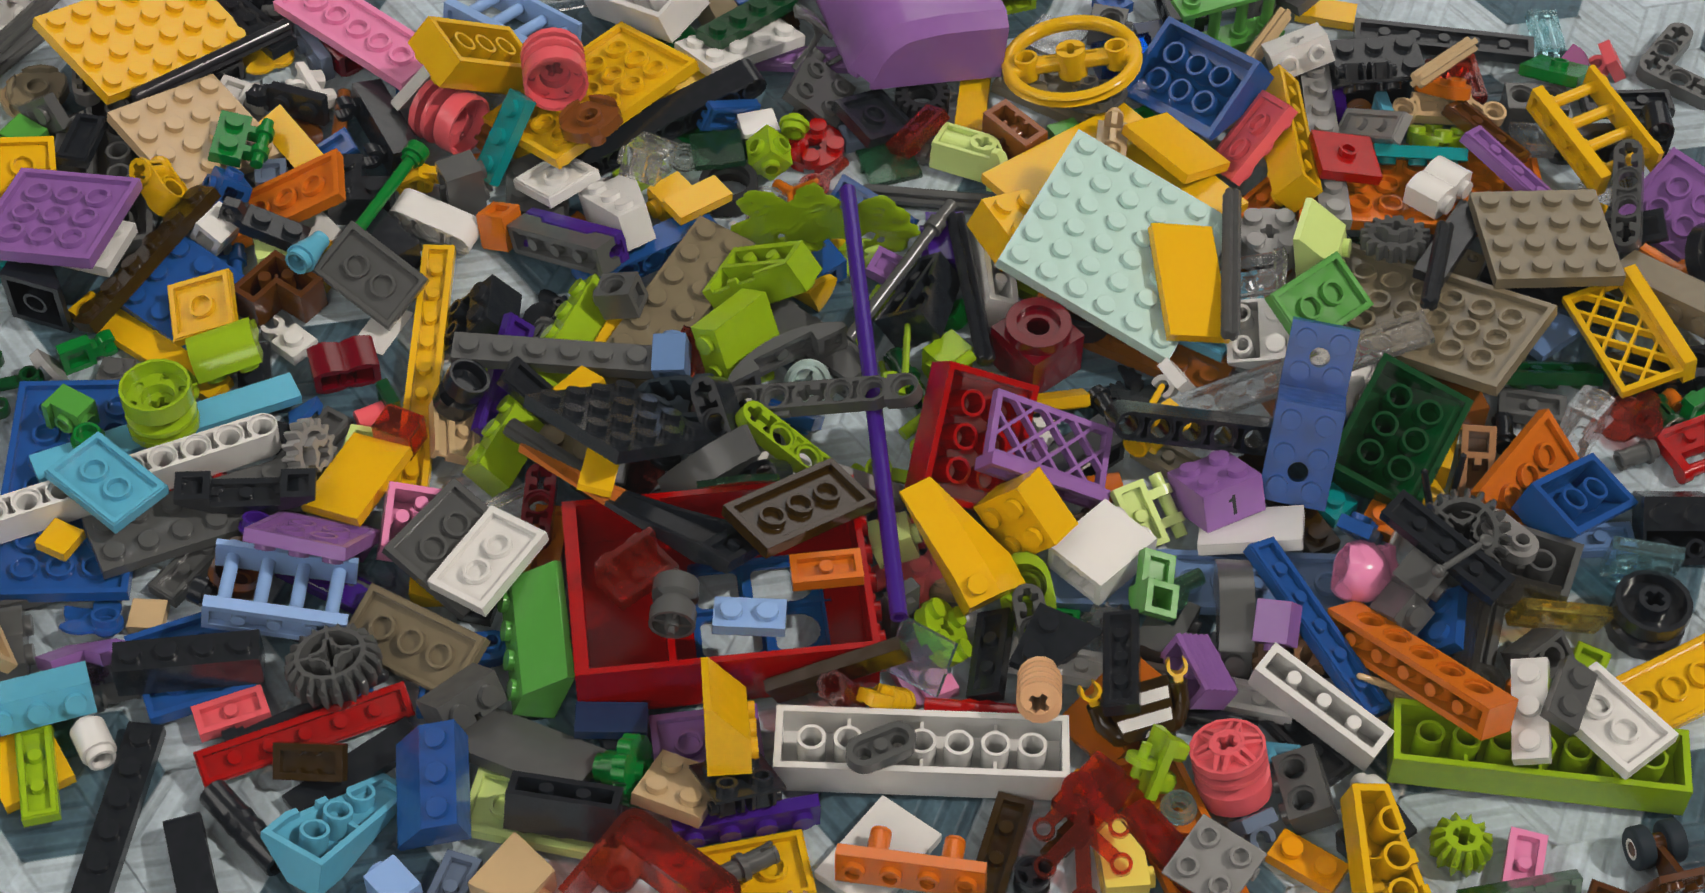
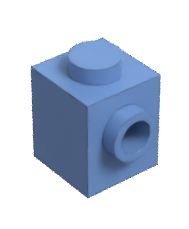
[651,330,692,378]

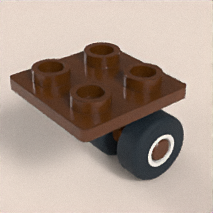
[1622,817,1705,893]

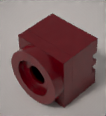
[991,296,1084,393]

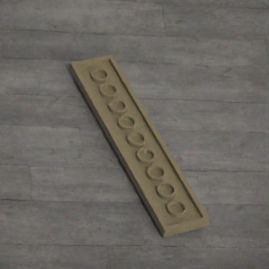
[539,215,755,461]

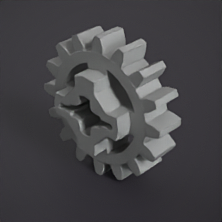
[281,417,339,481]

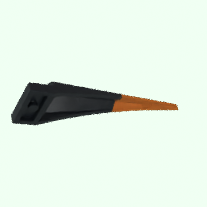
[518,443,760,574]

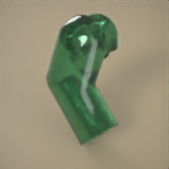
[1174,568,1206,611]

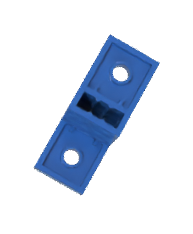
[1262,316,1360,512]

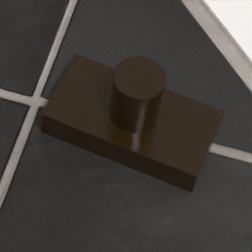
[273,741,348,782]

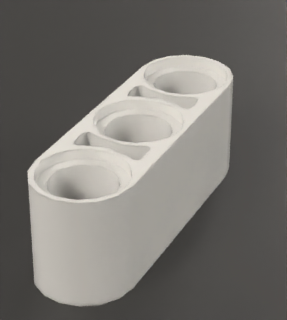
[388,188,480,255]

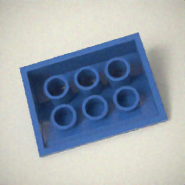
[1127,16,1274,141]

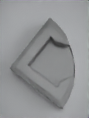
[29,349,69,381]

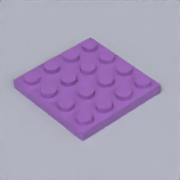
[0,167,143,269]

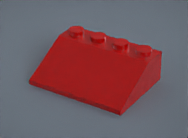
[904,361,1040,513]

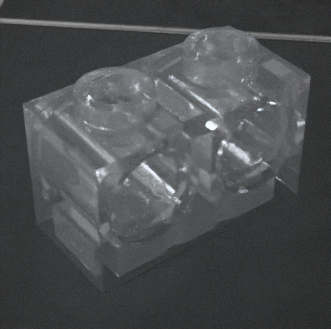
[617,131,678,186]

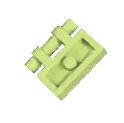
[1110,471,1188,547]

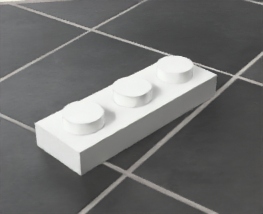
[1510,657,1552,766]

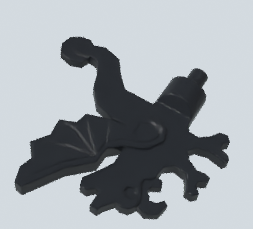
[1109,365,1169,421]

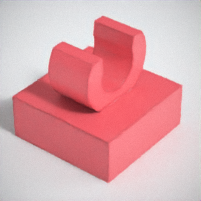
[1589,39,1626,83]

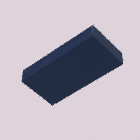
[574,701,649,739]

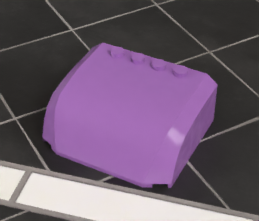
[816,0,1009,90]

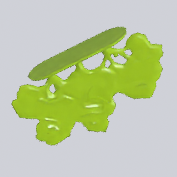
[731,182,921,277]

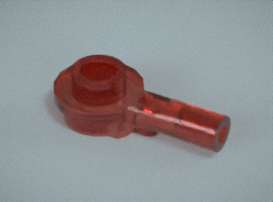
[799,156,849,194]

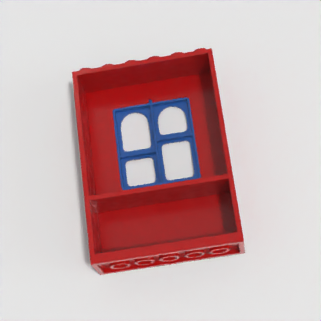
[561,475,886,709]

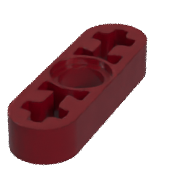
[520,463,558,551]

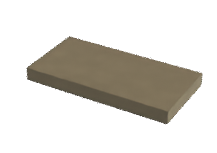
[348,583,490,691]

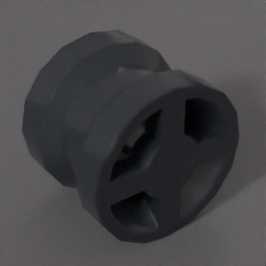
[1013,855,1052,893]

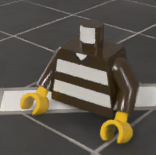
[1077,655,1190,753]

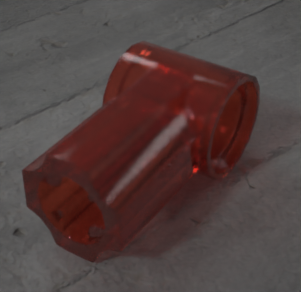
[816,669,868,708]

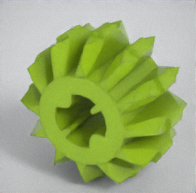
[1429,812,1493,878]

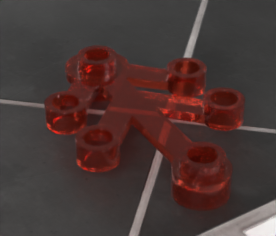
[1032,771,1133,893]

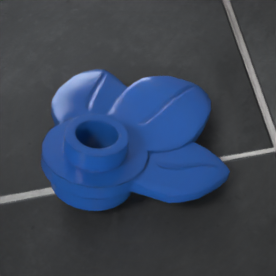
[59,601,124,638]

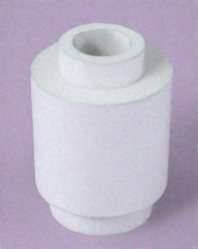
[69,715,117,771]

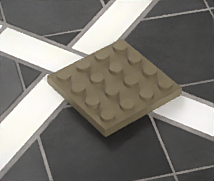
[1468,189,1626,289]

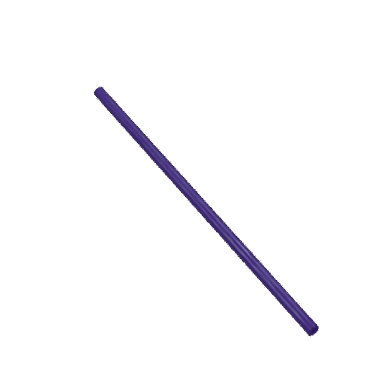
[840,184,908,622]

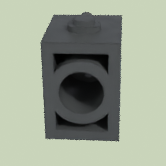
[1500,627,1576,680]

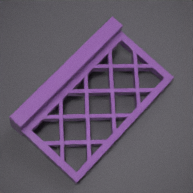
[974,388,1113,509]

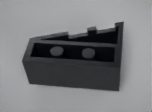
[874,251,960,348]

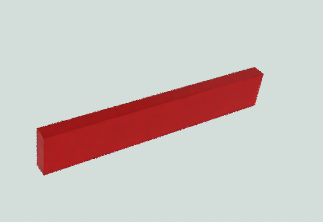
[193,681,416,789]

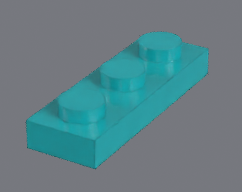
[477,88,536,187]
[1373,143,1468,167]

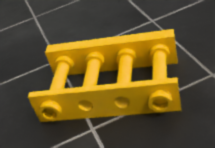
[1526,64,1664,196]

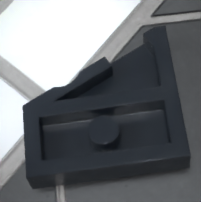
[1009,602,1103,670]

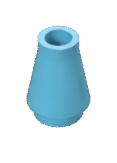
[285,231,330,274]

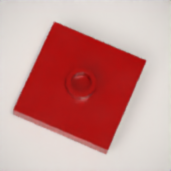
[1308,129,1383,185]

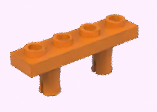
[835,826,987,893]

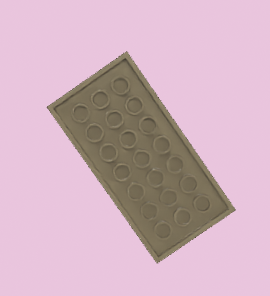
[1277,242,1557,397]

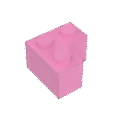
[376,481,442,562]

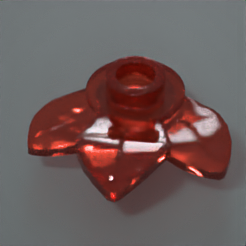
[1602,389,1664,443]

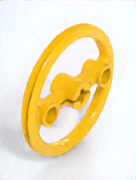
[1001,15,1143,108]

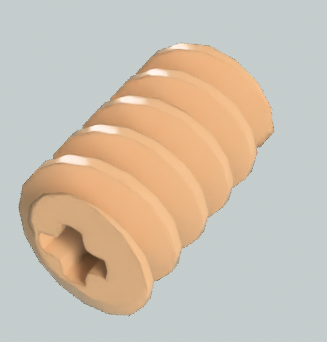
[1016,656,1062,723]

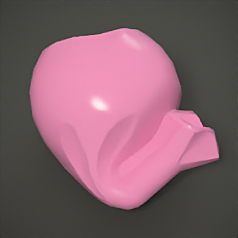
[1330,540,1399,603]

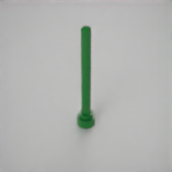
[355,139,430,231]

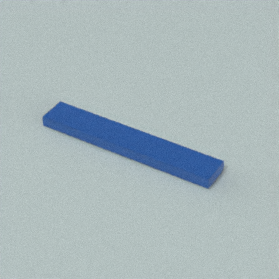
[1243,536,1392,718]

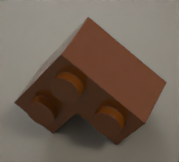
[234,250,328,329]

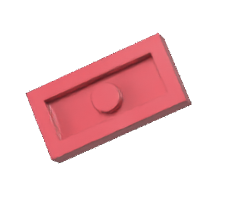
[190,684,272,743]

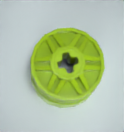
[118,359,200,448]

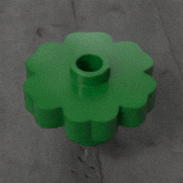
[592,733,654,808]

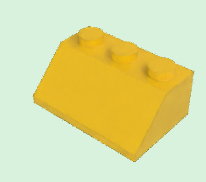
[700,657,759,776]

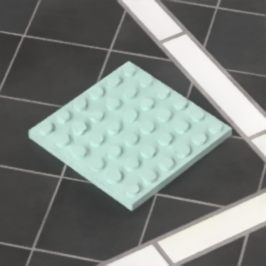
[994,129,1222,363]

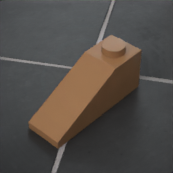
[1457,424,1497,497]

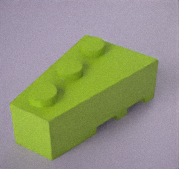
[702,240,822,309]

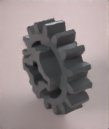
[1360,215,1431,264]

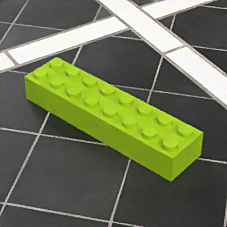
[1387,697,1693,816]

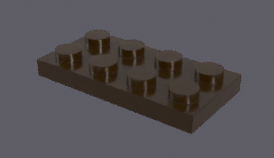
[721,458,876,559]

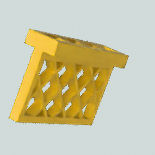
[1562,264,1697,398]

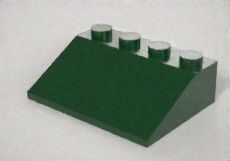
[1331,352,1474,505]

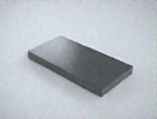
[464,708,606,782]

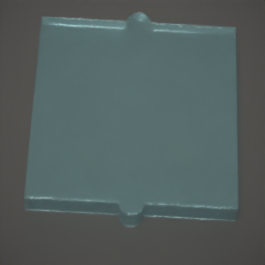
[886,617,958,698]

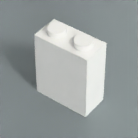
[1047,498,1157,606]

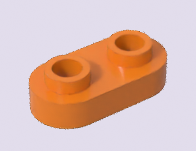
[1414,76,1472,101]

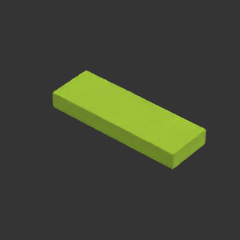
[14,724,62,827]

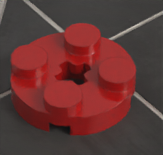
[789,118,844,174]

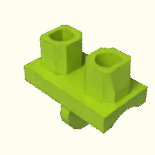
[1125,724,1190,801]

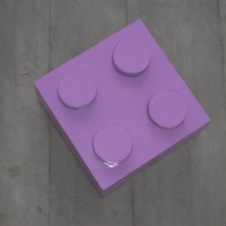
[1167,450,1266,533]

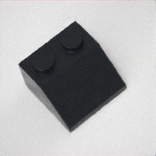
[0,261,74,333]

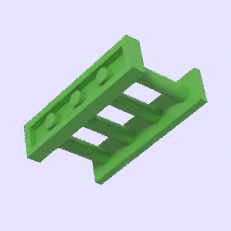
[1171,0,1285,52]

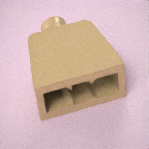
[468,832,557,893]

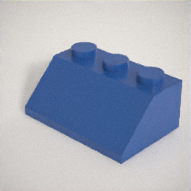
[1511,453,1639,538]
[396,719,472,851]

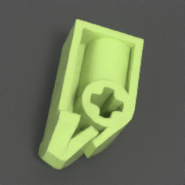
[929,121,1008,192]

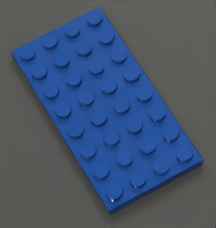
[0,380,133,603]

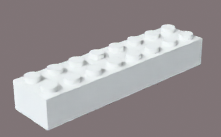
[773,704,1070,801]

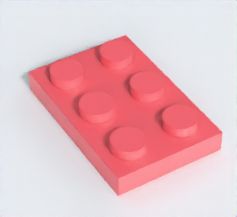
[1215,89,1298,187]

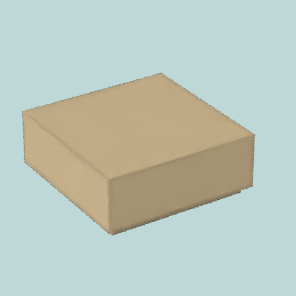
[126,598,170,634]

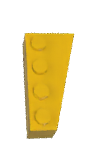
[1340,783,1431,893]

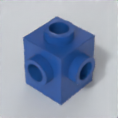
[202,166,253,208]

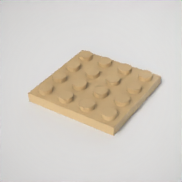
[107,74,284,189]

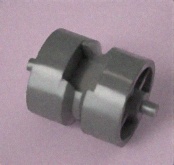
[648,570,700,639]

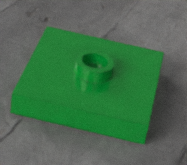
[1518,54,1589,88]

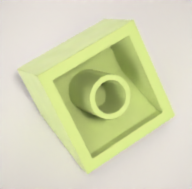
[1293,197,1352,277]

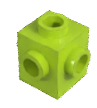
[745,124,793,181]

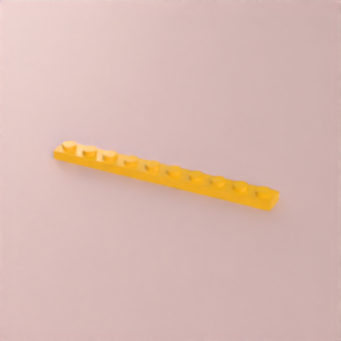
[394,244,456,487]

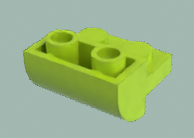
[185,317,263,384]

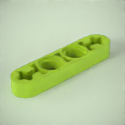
[735,400,831,473]

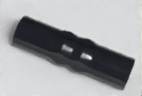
[199,780,281,876]

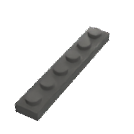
[450,332,653,380]

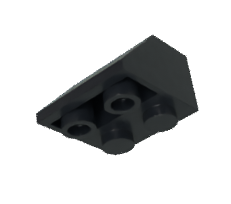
[444,274,522,355]
[1632,491,1705,565]

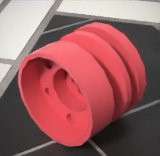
[520,27,589,111]
[408,79,490,155]
[1189,718,1273,818]

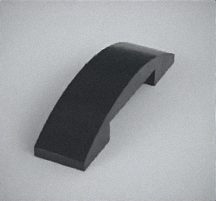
[173,468,317,514]

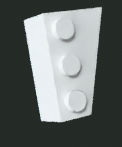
[578,169,656,251]

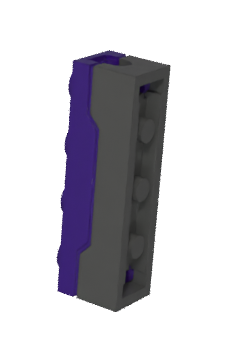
[507,207,630,277]

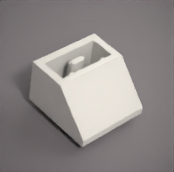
[1226,298,1289,373]

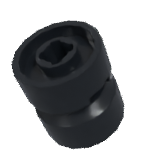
[432,358,490,422]

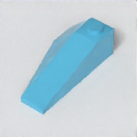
[260,773,397,893]

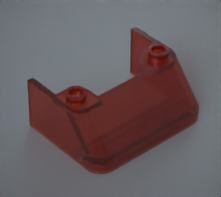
[558,808,743,893]

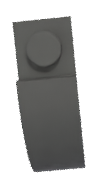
[1212,559,1256,680]

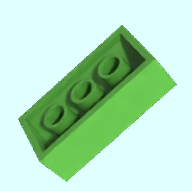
[497,560,575,719]

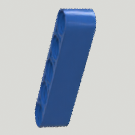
[571,212,717,280]

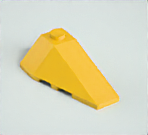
[899,476,1026,616]

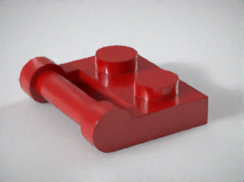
[1651,414,1705,484]

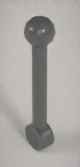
[1431,533,1494,578]

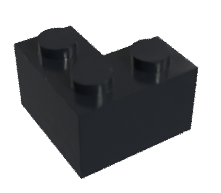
[327,154,396,225]

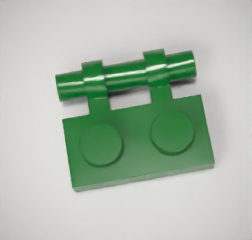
[208,110,275,169]

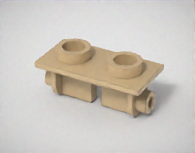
[1096,107,1128,156]

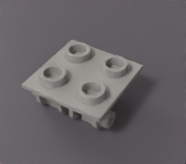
[1162,814,1267,893]

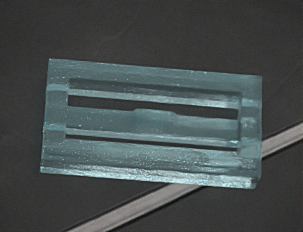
[1525,10,1567,58]

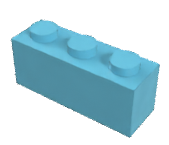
[0,661,97,737]

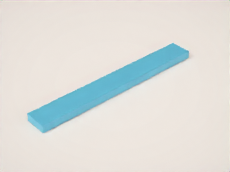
[28,372,302,483]

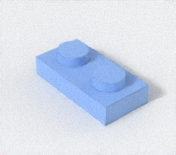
[712,596,787,637]

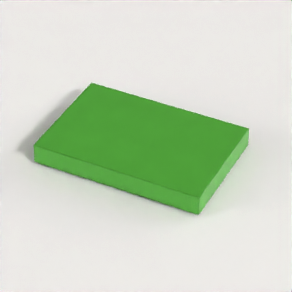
[1264,251,1374,335]

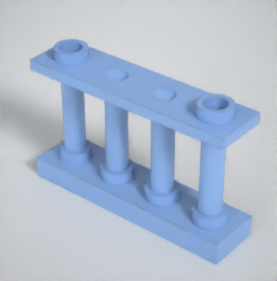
[443,0,582,44]
[201,538,359,640]

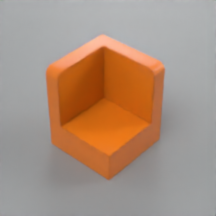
[476,201,521,252]

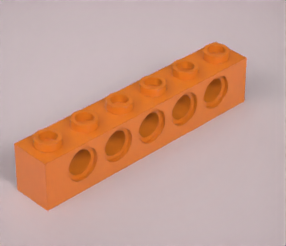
[1327,601,1519,741]

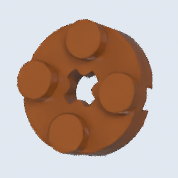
[559,94,623,147]

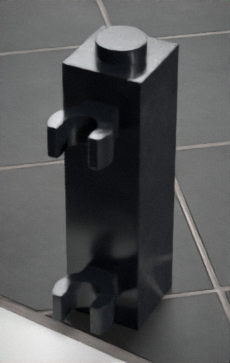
[334,79,417,176]

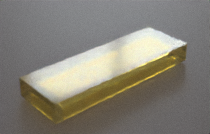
[1504,597,1615,634]

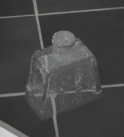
[1560,385,1615,458]

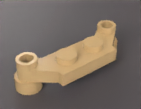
[1392,92,1507,127]

